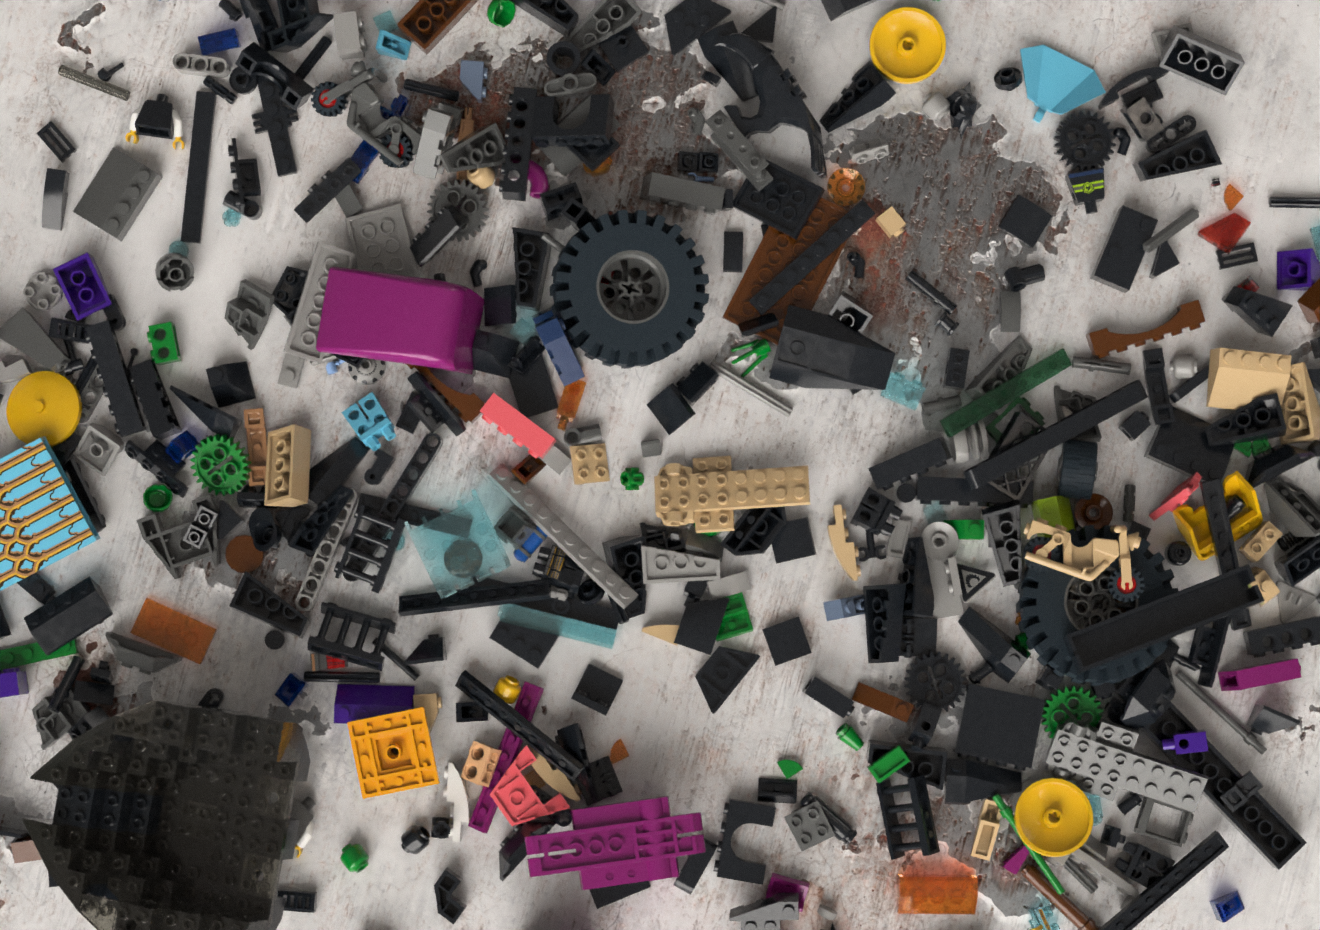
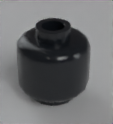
[1164,541,1192,566]
[401,825,430,854]

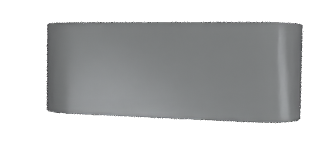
[172,53,230,78]

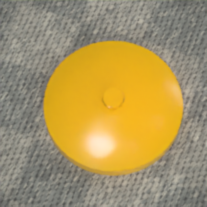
[869,7,946,84]
[6,371,82,447]
[1014,778,1093,857]

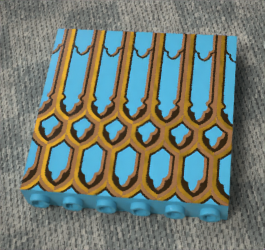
[0,436,100,591]

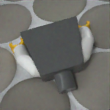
[265,796,316,857]

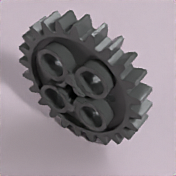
[427,179,489,242]

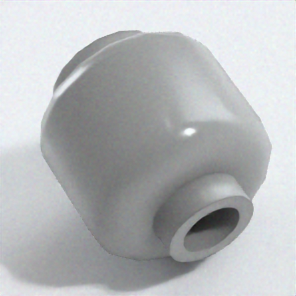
[922,92,950,121]
[1170,354,1198,379]

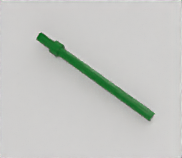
[992,793,1065,895]

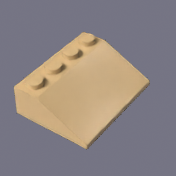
[1206,348,1291,410]

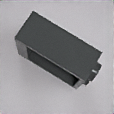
[1133,796,1194,847]

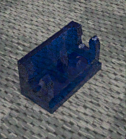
[198,28,241,56]

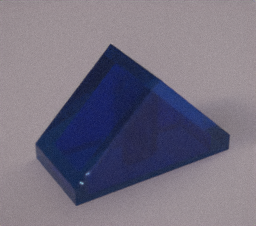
[274,672,309,707]
[1209,891,1245,923]

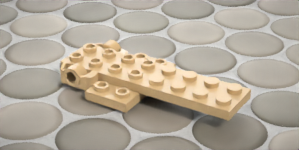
[654,456,810,533]

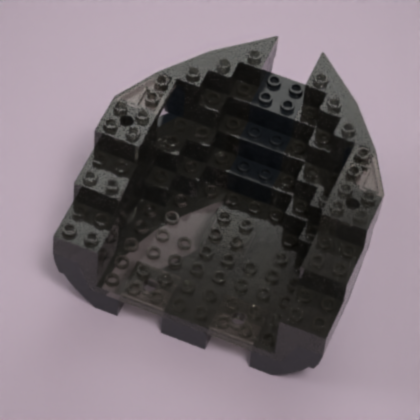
[22,700,310,930]

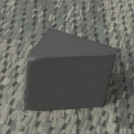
[641,439,661,457]

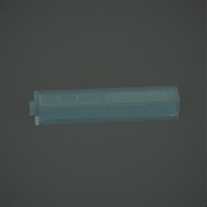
[497,604,617,649]

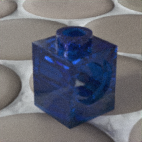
[165,430,200,464]

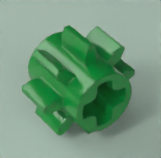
[620,467,644,490]

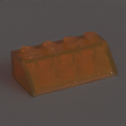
[897,874,978,914]

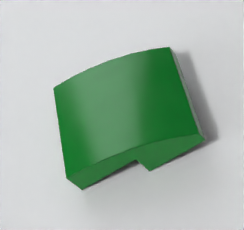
[716,592,753,642]

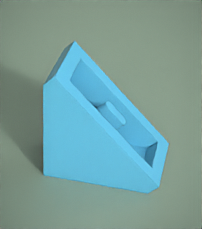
[376,30,411,60]

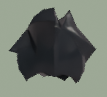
[946,82,981,139]

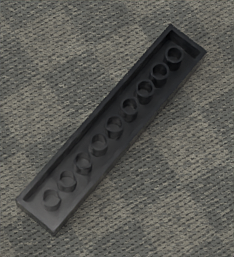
[1140,701,1307,870]

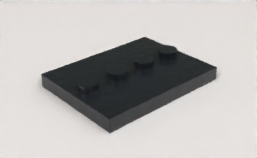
[733,158,825,240]

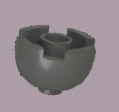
[155,252,194,291]

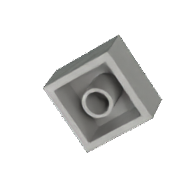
[333,11,367,60]

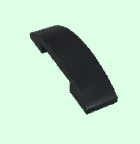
[1098,67,1169,110]
[1142,348,1175,425]

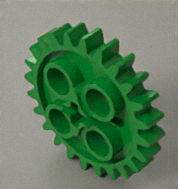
[190,434,252,496]
[1041,685,1104,738]

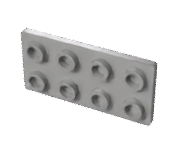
[925,540,964,619]

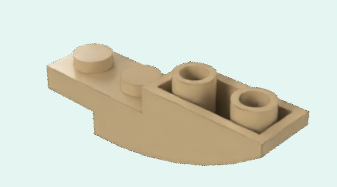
[827,505,861,581]
[527,744,583,802]

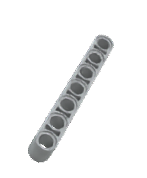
[295,487,359,611]

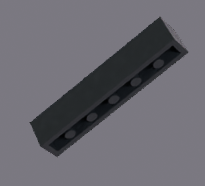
[85,320,147,437]
[915,476,1033,508]

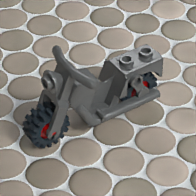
[311,60,423,168]

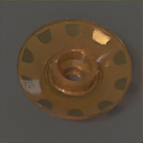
[827,168,865,206]

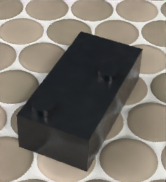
[1090,205,1158,293]

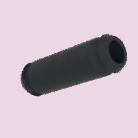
[799,792,857,845]

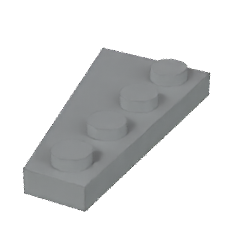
[641,545,721,584]

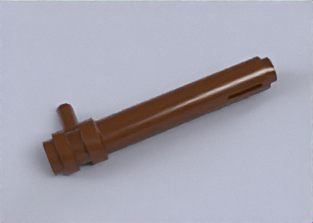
[1021,863,1101,930]

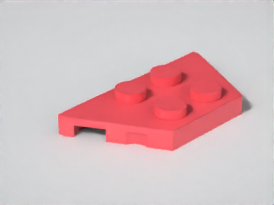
[1148,472,1202,521]

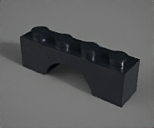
[235,42,314,111]

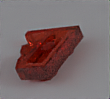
[1198,213,1251,254]

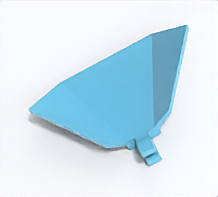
[1020,45,1106,123]

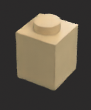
[875,206,906,238]

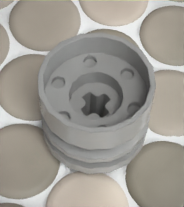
[948,419,989,463]

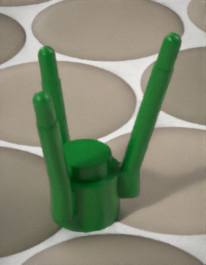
[731,338,771,378]

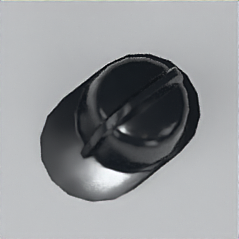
[249,507,282,552]

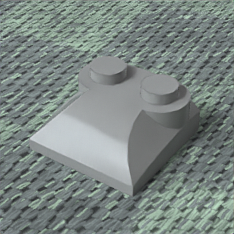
[73,423,124,476]

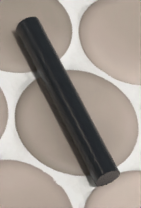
[372,637,420,681]

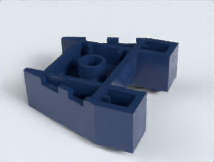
[532,307,585,387]

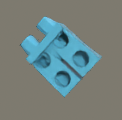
[341,392,396,451]

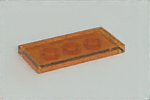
[130,598,217,664]

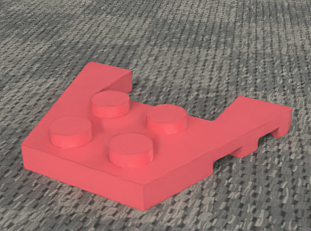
[489,745,570,826]

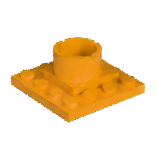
[347,706,440,799]

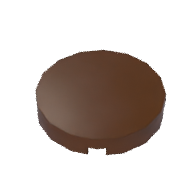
[225,535,265,573]

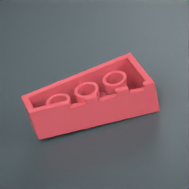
[480,393,556,459]

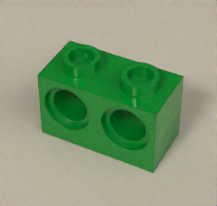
[147,322,182,365]

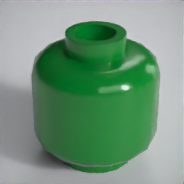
[340,843,369,873]

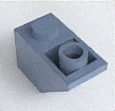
[460,60,488,103]
[823,594,865,621]

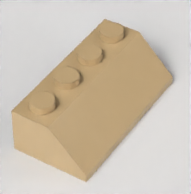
[264,424,311,507]

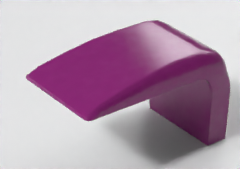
[316,267,484,375]

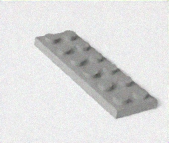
[283,241,355,364]

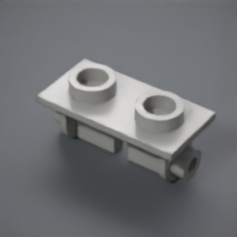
[848,138,889,166]

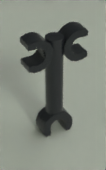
[858,530,886,562]

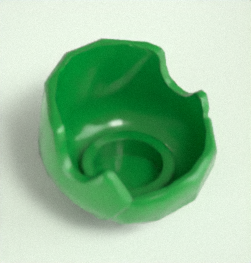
[487,0,516,28]
[143,484,173,513]

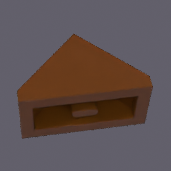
[511,454,547,485]

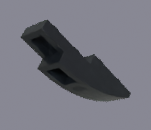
[240,0,279,52]

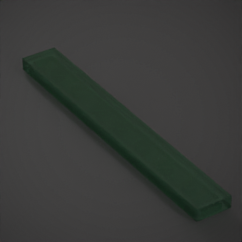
[939,348,1072,438]

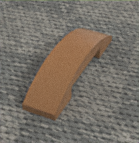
[244,408,267,486]

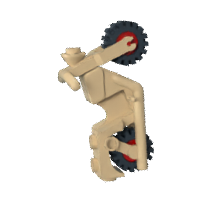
[1023,518,1145,602]

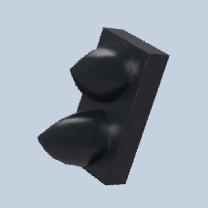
[237,483,278,509]

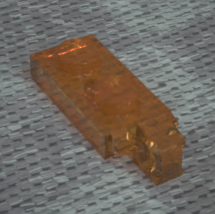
[556,380,586,431]

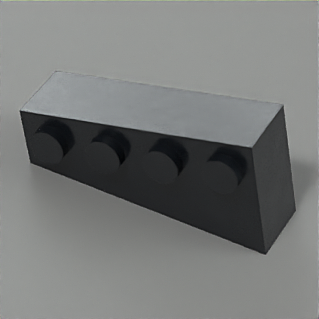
[512,227,553,311]
[868,437,952,491]

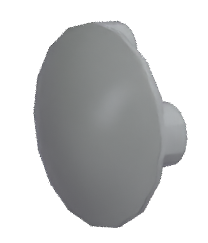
[23,272,62,310]

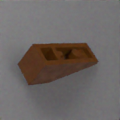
[851,682,914,723]

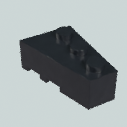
[1224,286,1293,337]
[489,621,559,669]

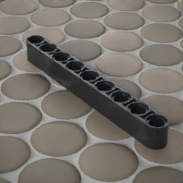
[343,433,443,582]

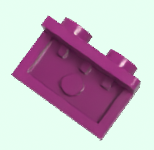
[765,873,810,912]

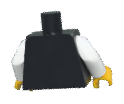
[125,94,185,150]

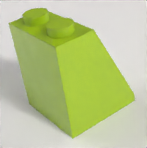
[1031,496,1076,538]

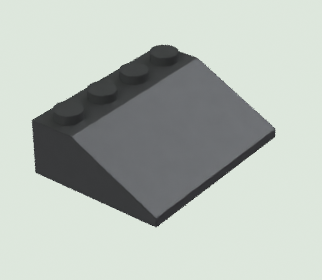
[73,148,162,242]

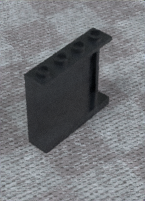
[953,683,1045,771]

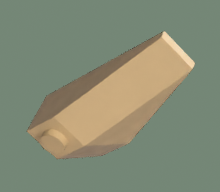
[1280,362,1320,445]

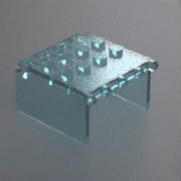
[404,489,511,599]

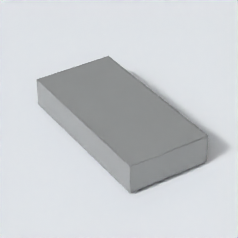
[886,519,912,559]

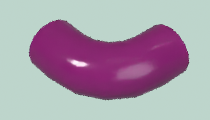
[512,159,549,199]

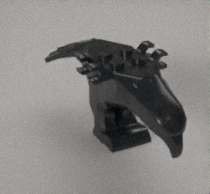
[714,33,827,179]

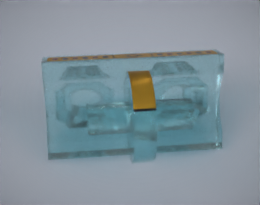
[1027,906,1060,930]

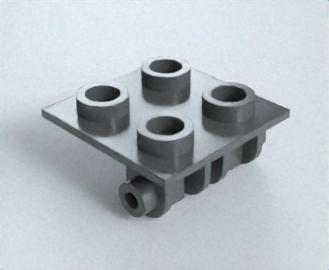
[784,800,836,851]

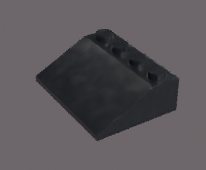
[1144,406,1235,482]

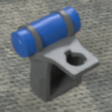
[493,507,547,563]

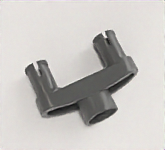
[544,73,597,98]

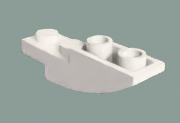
[443,762,470,842]

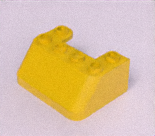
[1172,471,1263,561]

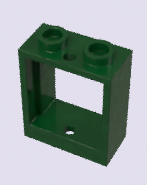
[985,396,1046,443]

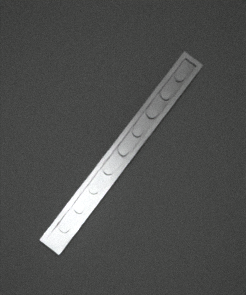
[488,463,638,609]

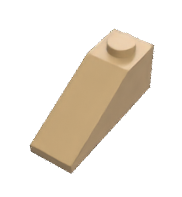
[413,693,442,733]

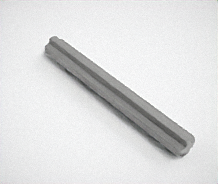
[709,360,793,417]

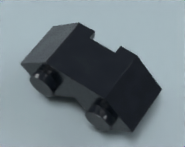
[434,867,467,924]

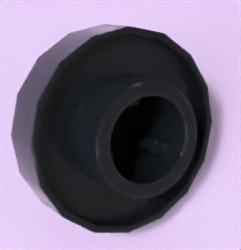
[229,67,258,95]
[994,67,1023,91]
[577,578,605,605]

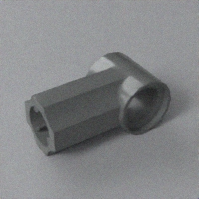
[564,424,602,447]

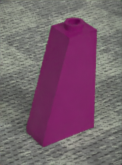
[1218,658,1302,691]

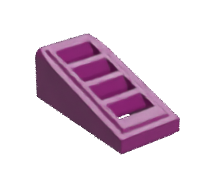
[1000,843,1029,874]

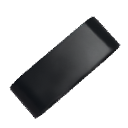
[674,838,718,895]

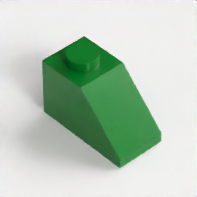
[943,520,984,540]

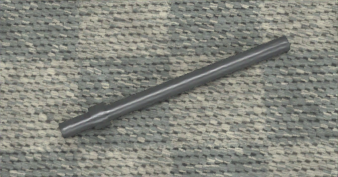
[1175,670,1267,755]

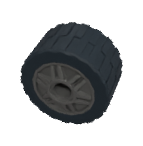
[1057,439,1098,500]

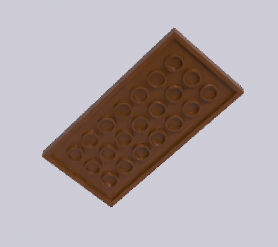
[722,197,849,346]

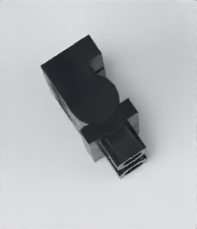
[850,487,903,537]

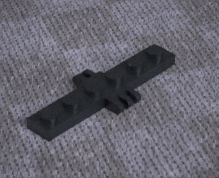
[251,75,299,177]

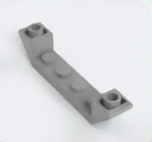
[1045,849,1139,909]

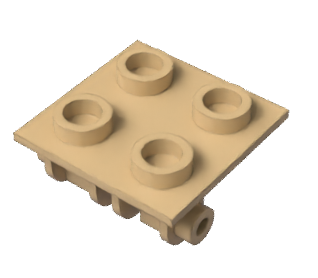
[570,443,610,485]

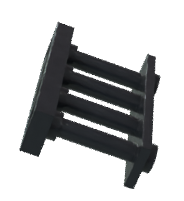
[334,504,407,594]
[307,602,396,671]
[876,775,940,860]

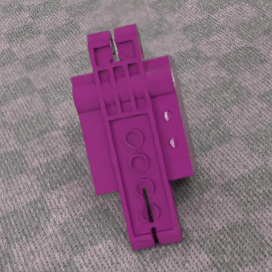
[525,796,706,890]

